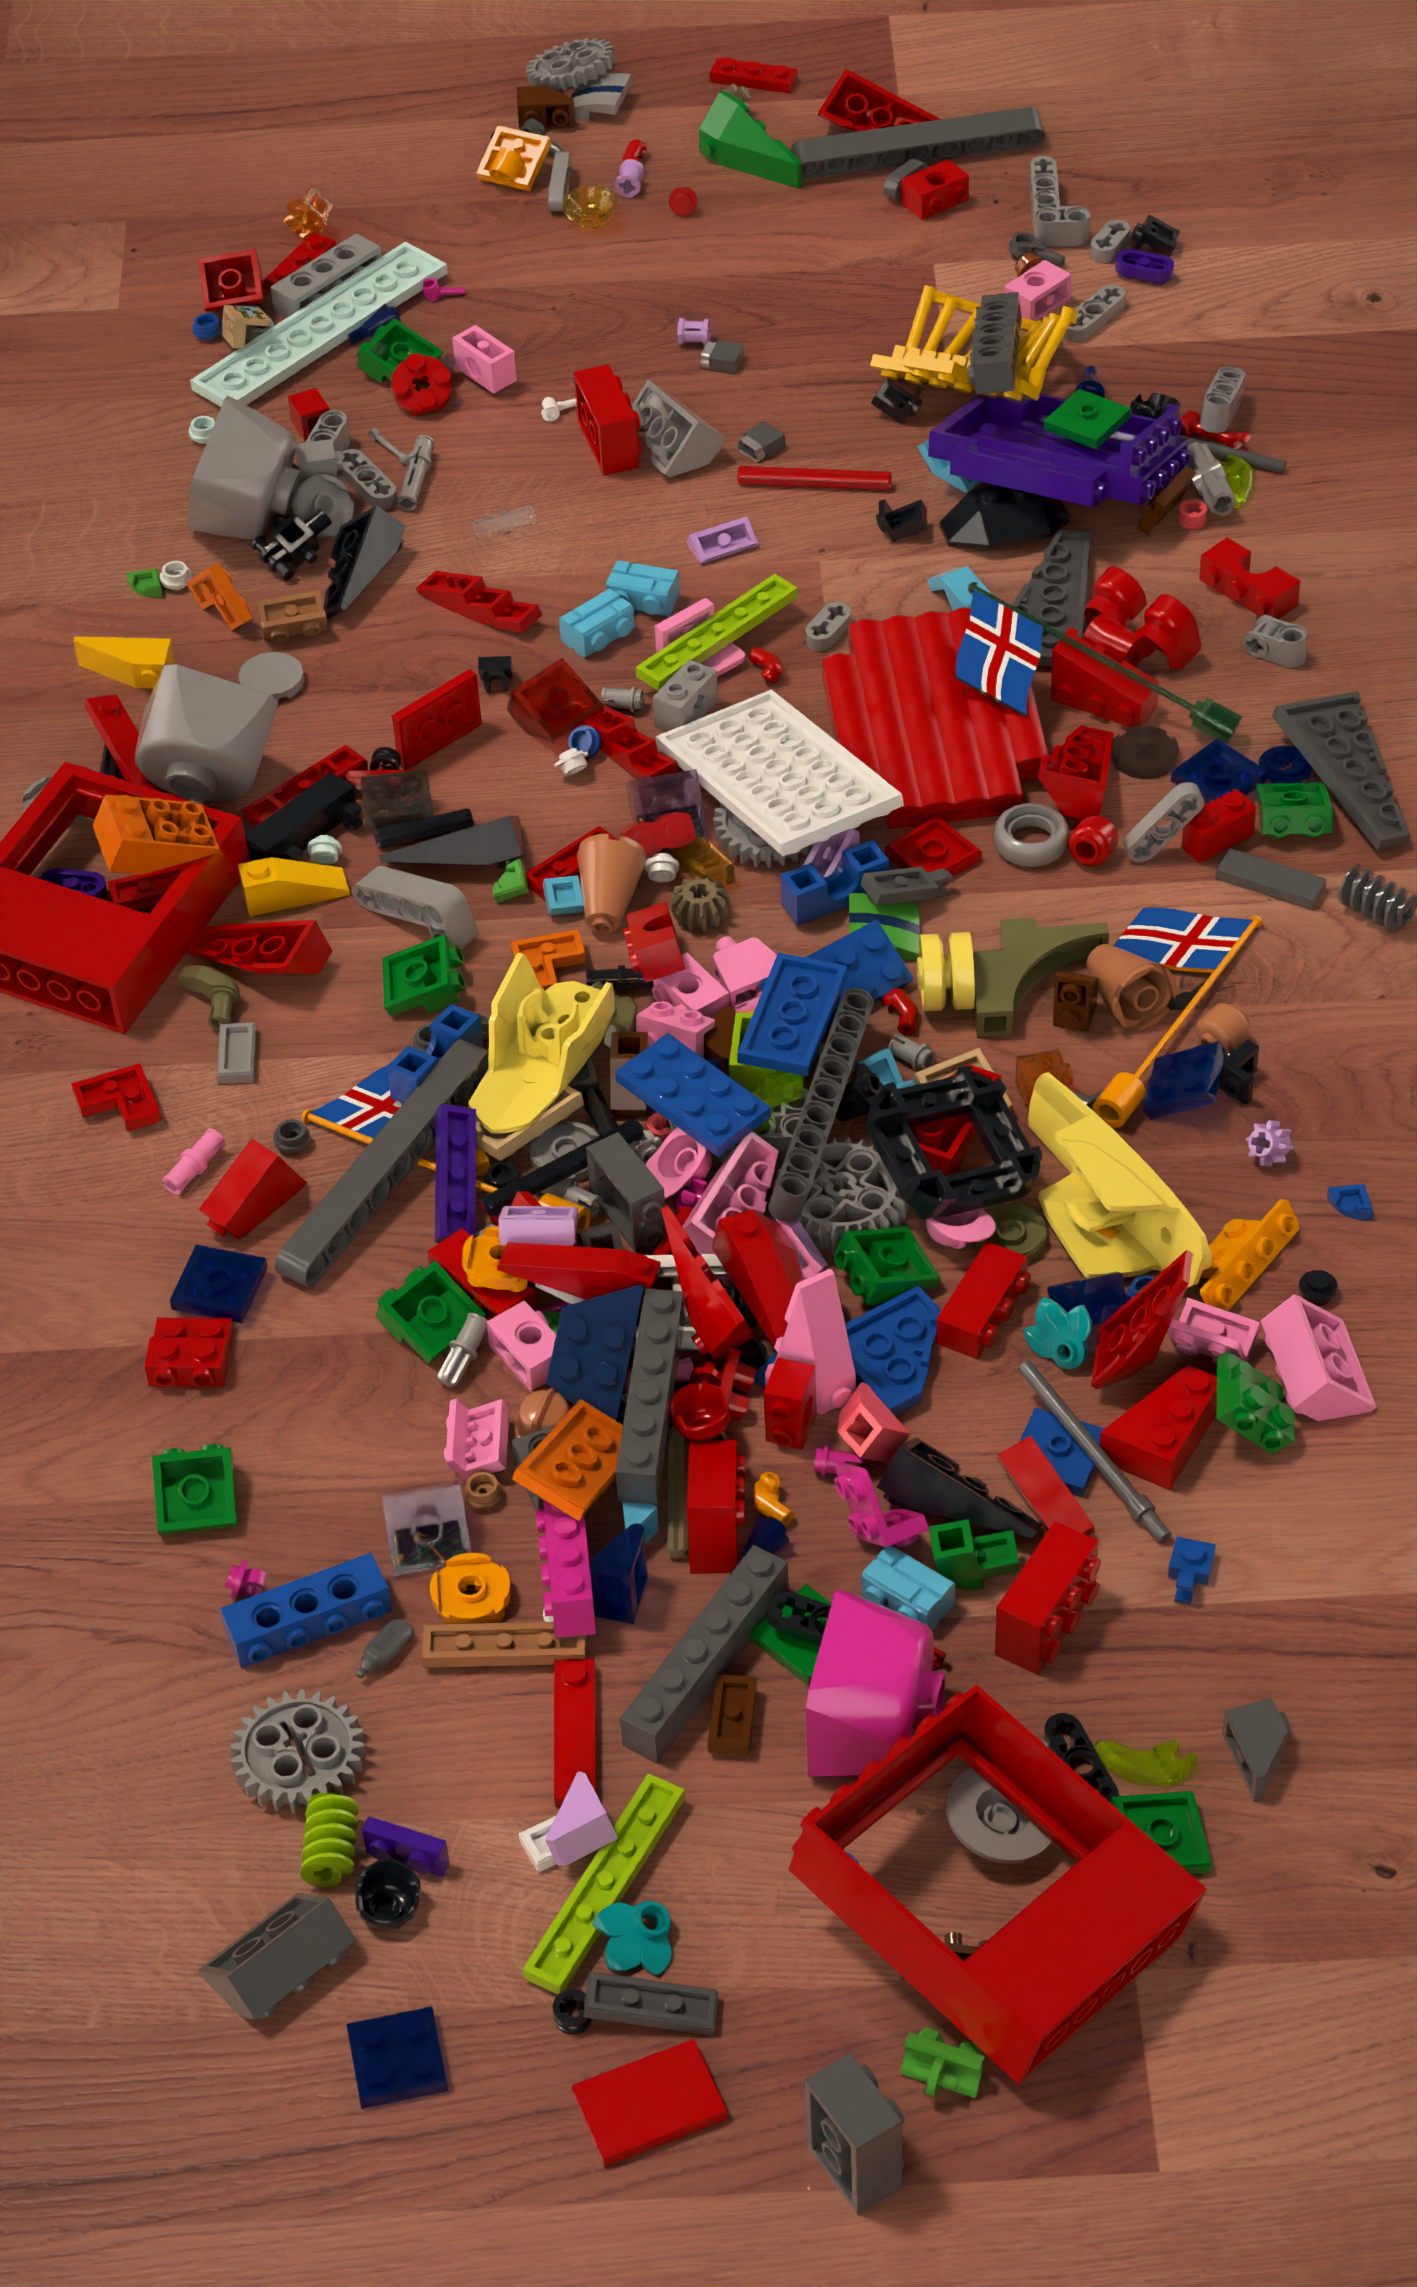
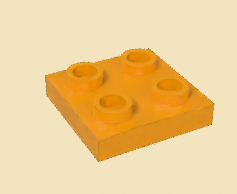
[476,126,552,191]

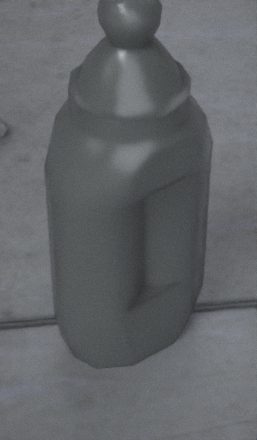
[356,1619,414,1678]

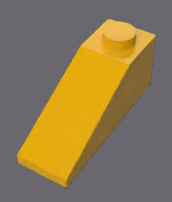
[73,636,175,689]
[238,857,350,917]

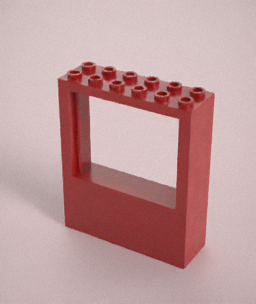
[0,762,250,1035]
[788,1684,1207,2085]

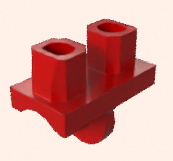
[689,1347,757,1422]

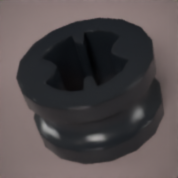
[369,747,402,770]
[553,1989,593,2035]

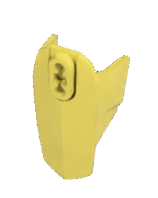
[468,953,615,1134]

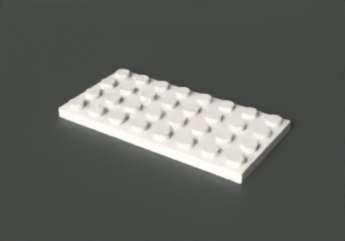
[655,690,904,856]

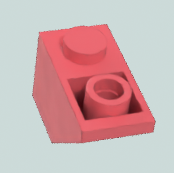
[838,1382,910,1463]

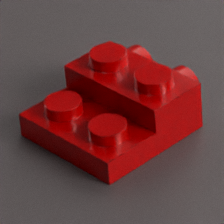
[144,1317,234,1388]

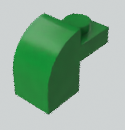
[929,1519,1021,1590]

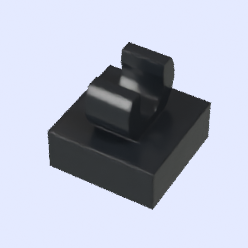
[478,656,513,692]

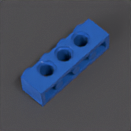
[220,1552,392,1668]

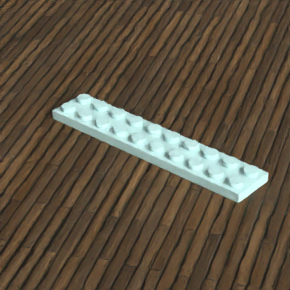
[190,241,448,407]

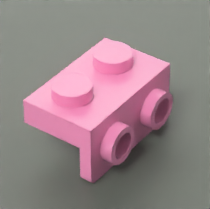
[636,1002,715,1058]
[444,1398,510,1482]

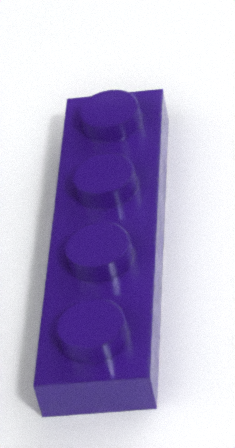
[435,1103,476,1243]

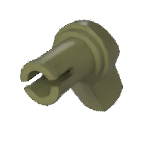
[177,965,240,1030]
[591,981,637,1048]

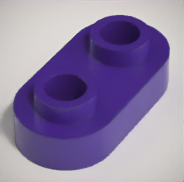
[1115,249,1174,284]
[39,868,108,900]

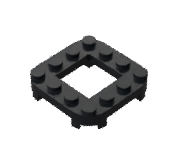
[865,1066,1042,1219]

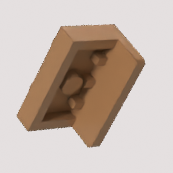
[256,590,327,642]

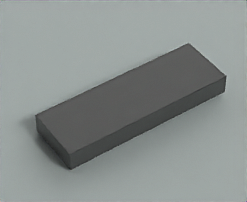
[1216,848,1327,910]
[583,1971,718,2036]

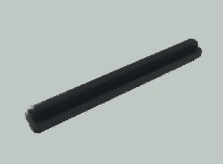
[482,1119,644,1216]

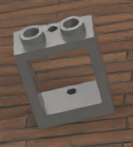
[586,1132,666,1253]

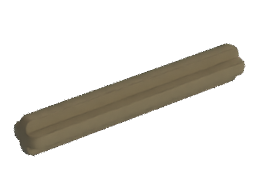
[668,1426,690,1559]

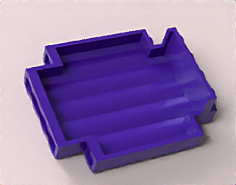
[928,394,1191,507]

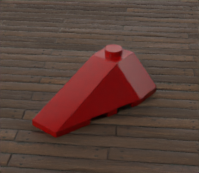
[818,68,941,131]
[712,1209,803,1353]
[1091,1250,1193,1389]

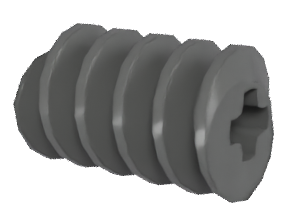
[1338,864,1417,932]

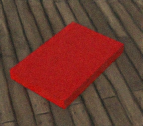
[392,669,482,770]
[571,2039,728,2167]

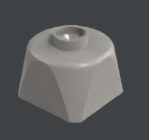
[188,395,301,540]
[135,664,278,803]

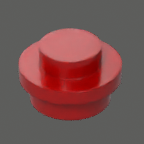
[669,186,698,216]

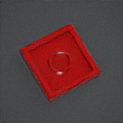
[885,816,982,877]

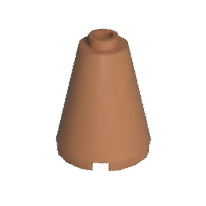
[577,834,646,934]
[1086,944,1177,1030]

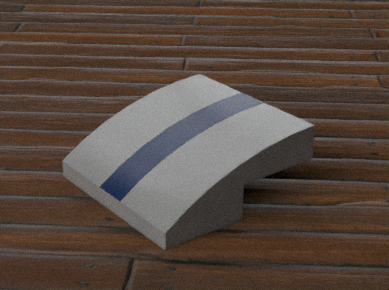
[570,73,632,121]

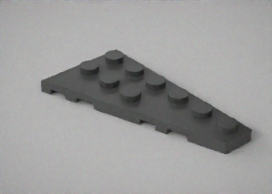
[1010,530,1091,666]
[1272,691,1410,850]

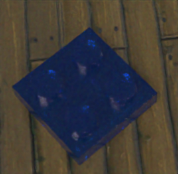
[1171,739,1268,804]
[1143,1041,1225,1120]
[170,1245,268,1323]
[346,2006,448,2109]

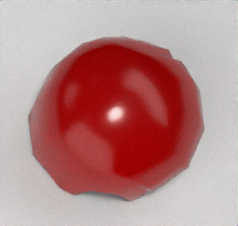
[670,1383,731,1441]

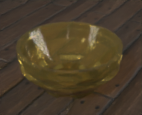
[564,185,617,229]

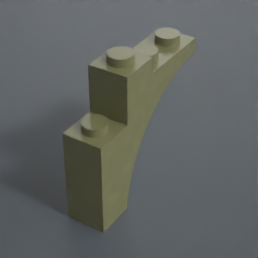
[973,917,1109,1038]

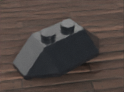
[939,485,1070,550]

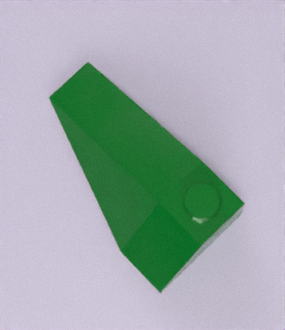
[699,90,802,189]

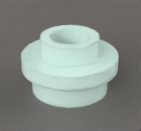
[188,416,215,444]
[307,835,342,865]

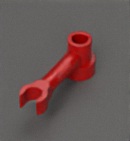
[1179,410,1251,452]

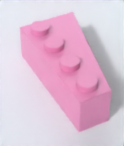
[682,1132,779,1287]

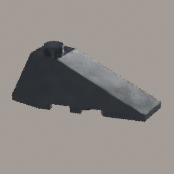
[877,1437,1043,1538]

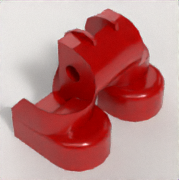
[1082,566,1202,670]

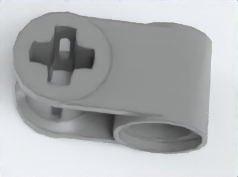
[1241,615,1307,668]

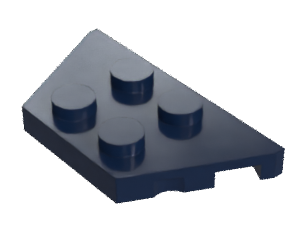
[546,1285,646,1422]

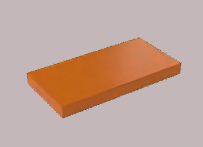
[512,1399,623,1521]

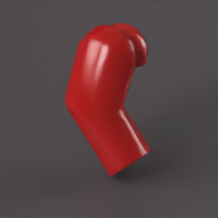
[622,139,648,166]
[749,646,784,684]

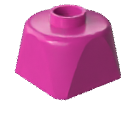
[806,1589,946,1776]

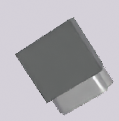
[700,340,744,374]
[737,421,785,462]

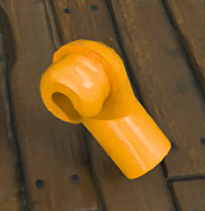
[754,1472,794,1528]

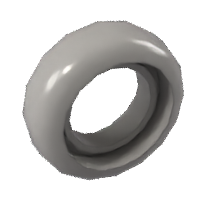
[994,803,1069,867]

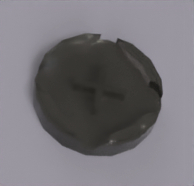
[1111,725,1179,779]

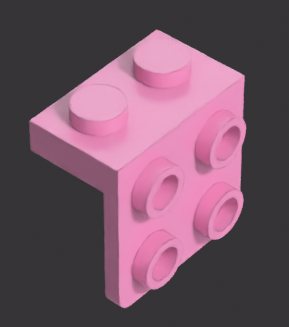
[655,598,745,677]
[1167,1298,1261,1364]

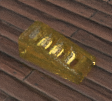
[672,836,735,887]

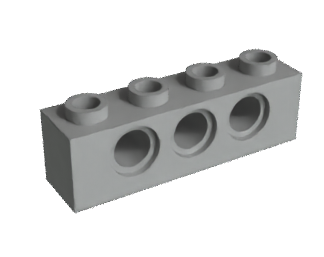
[270,233,382,318]

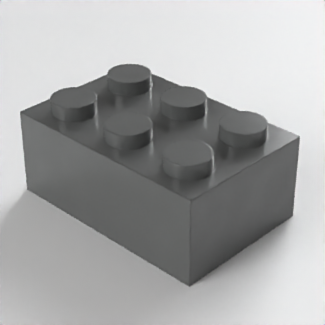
[805,2053,905,2215]

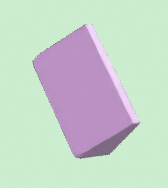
[686,516,759,565]
[499,1206,578,1246]

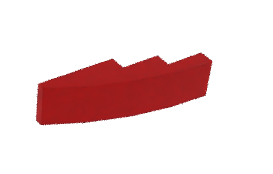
[416,571,542,633]
[571,702,680,787]

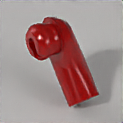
[883,988,919,1035]

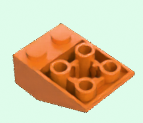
[93,794,220,875]

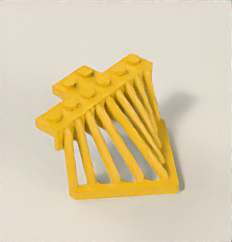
[870,285,1078,402]

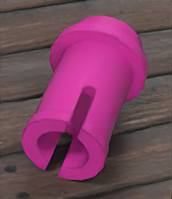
[813,1445,863,1477]

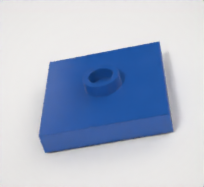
[1019,1407,1105,1496]

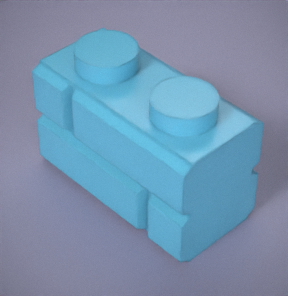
[606,560,680,617]
[559,589,635,658]
[861,1545,955,1630]

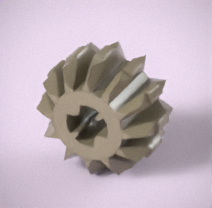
[671,875,730,932]

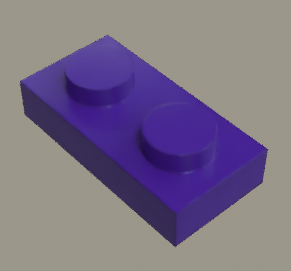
[362,1816,450,1877]

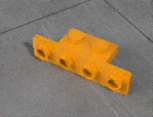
[1200,1199,1300,1311]

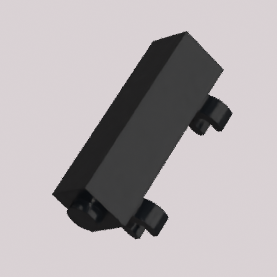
[245,772,363,862]

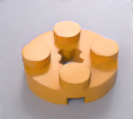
[462,1226,528,1292]
[430,1553,511,1624]

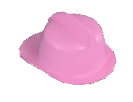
[645,1128,712,1199]
[926,1208,996,1249]

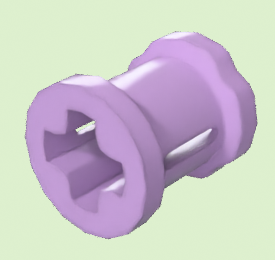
[615,159,645,198]
[677,318,711,346]

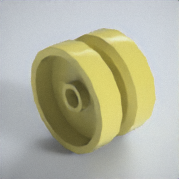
[917,932,975,1012]

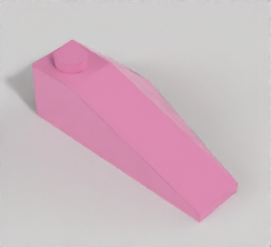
[765,1268,856,1414]

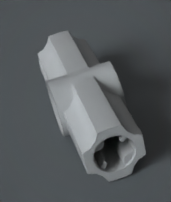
[1187,442,1237,517]

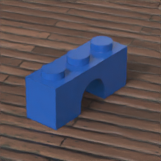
[780,839,889,926]
[387,1004,484,1103]

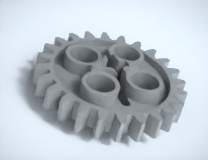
[525,38,616,91]
[713,802,815,868]
[229,1689,366,1813]

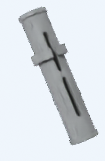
[397,435,435,511]

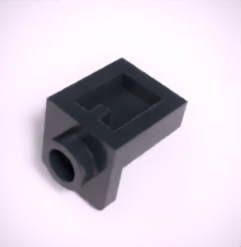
[1130,215,1180,256]
[835,1062,883,1122]

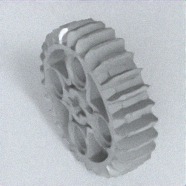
[773,1137,909,1257]

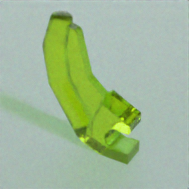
[1220,454,1254,510]
[752,1071,804,1132]
[1094,1740,1198,1785]

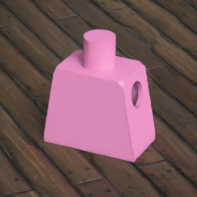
[712,936,777,1006]

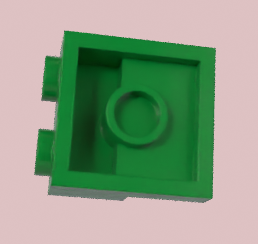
[356,318,443,384]
[1256,782,1333,838]
[382,934,466,1016]
[834,1226,941,1305]
[375,1261,486,1364]
[1217,1351,1295,1454]
[152,1444,238,1536]

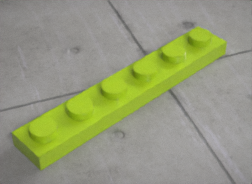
[636,574,798,691]
[522,1773,685,1995]

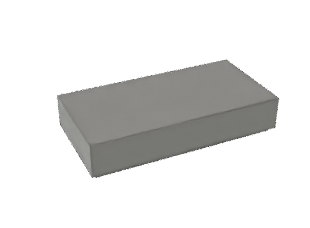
[217,1022,257,1084]

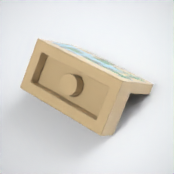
[221,305,270,349]

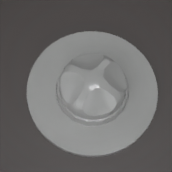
[946,1768,1053,1864]

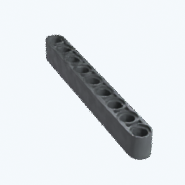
[790,107,1045,179]
[768,988,874,1223]
[275,1039,489,1288]

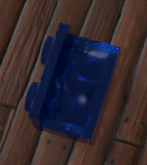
[1047,1271,1132,1325]

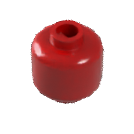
[1068,816,1119,866]

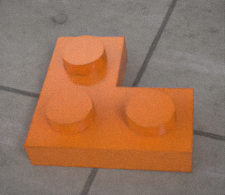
[186,562,253,631]
[510,929,586,991]

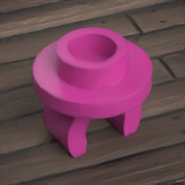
[676,1177,707,1210]
[225,1559,267,1599]

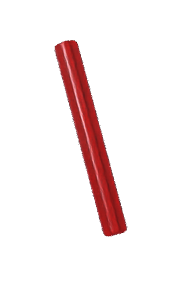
[737,466,892,490]

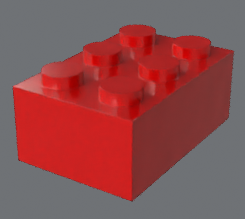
[573,364,642,476]
[995,1521,1101,1675]

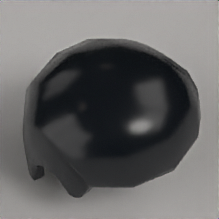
[1130,393,1181,419]
[355,1859,421,1930]

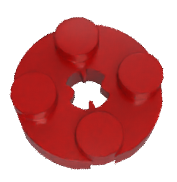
[391,353,452,416]

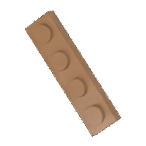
[422,1622,586,1668]

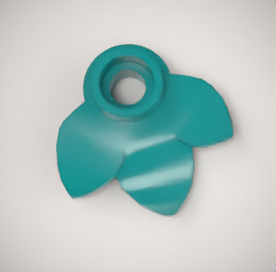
[1024,1297,1092,1370]
[592,1901,672,1976]

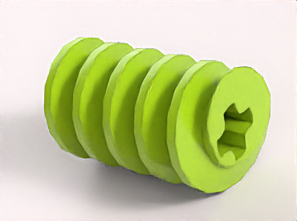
[300,1792,360,1889]

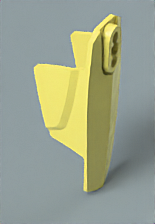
[1028,1072,1212,1288]

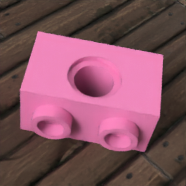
[1004,260,1071,321]
[452,325,517,394]
[652,953,730,1018]
[486,1300,556,1392]

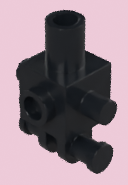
[251,509,332,581]

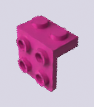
[835,1463,929,1547]

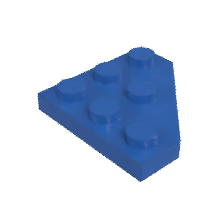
[845,1285,940,1416]

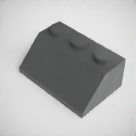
[198,1893,356,2020]

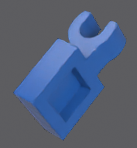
[1168,1536,1216,1604]

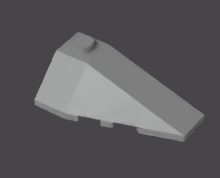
[632,379,726,478]

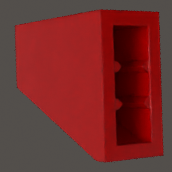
[198,1138,307,1240]

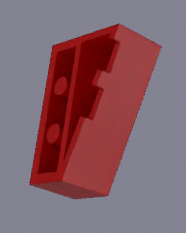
[687,1440,745,1574]

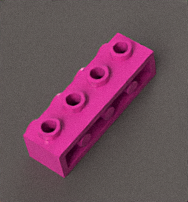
[536,1499,596,1638]

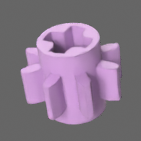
[1246,1120,1294,1166]

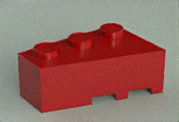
[1051,626,1159,731]
[1100,1365,1217,1490]

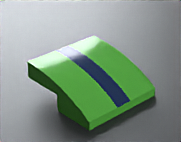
[849,893,920,961]

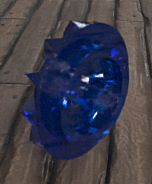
[1258,745,1313,784]

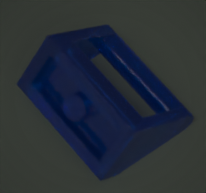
[590,1523,648,1624]

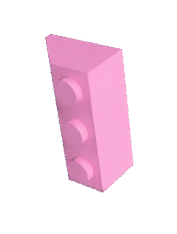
[1260,1294,1377,1421]

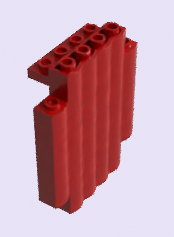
[822,607,1048,829]

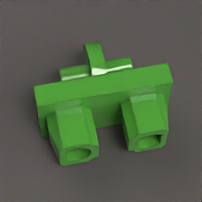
[900,2027,985,2098]

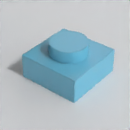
[543,876,584,916]

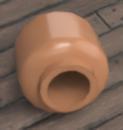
[1196,1003,1250,1056]

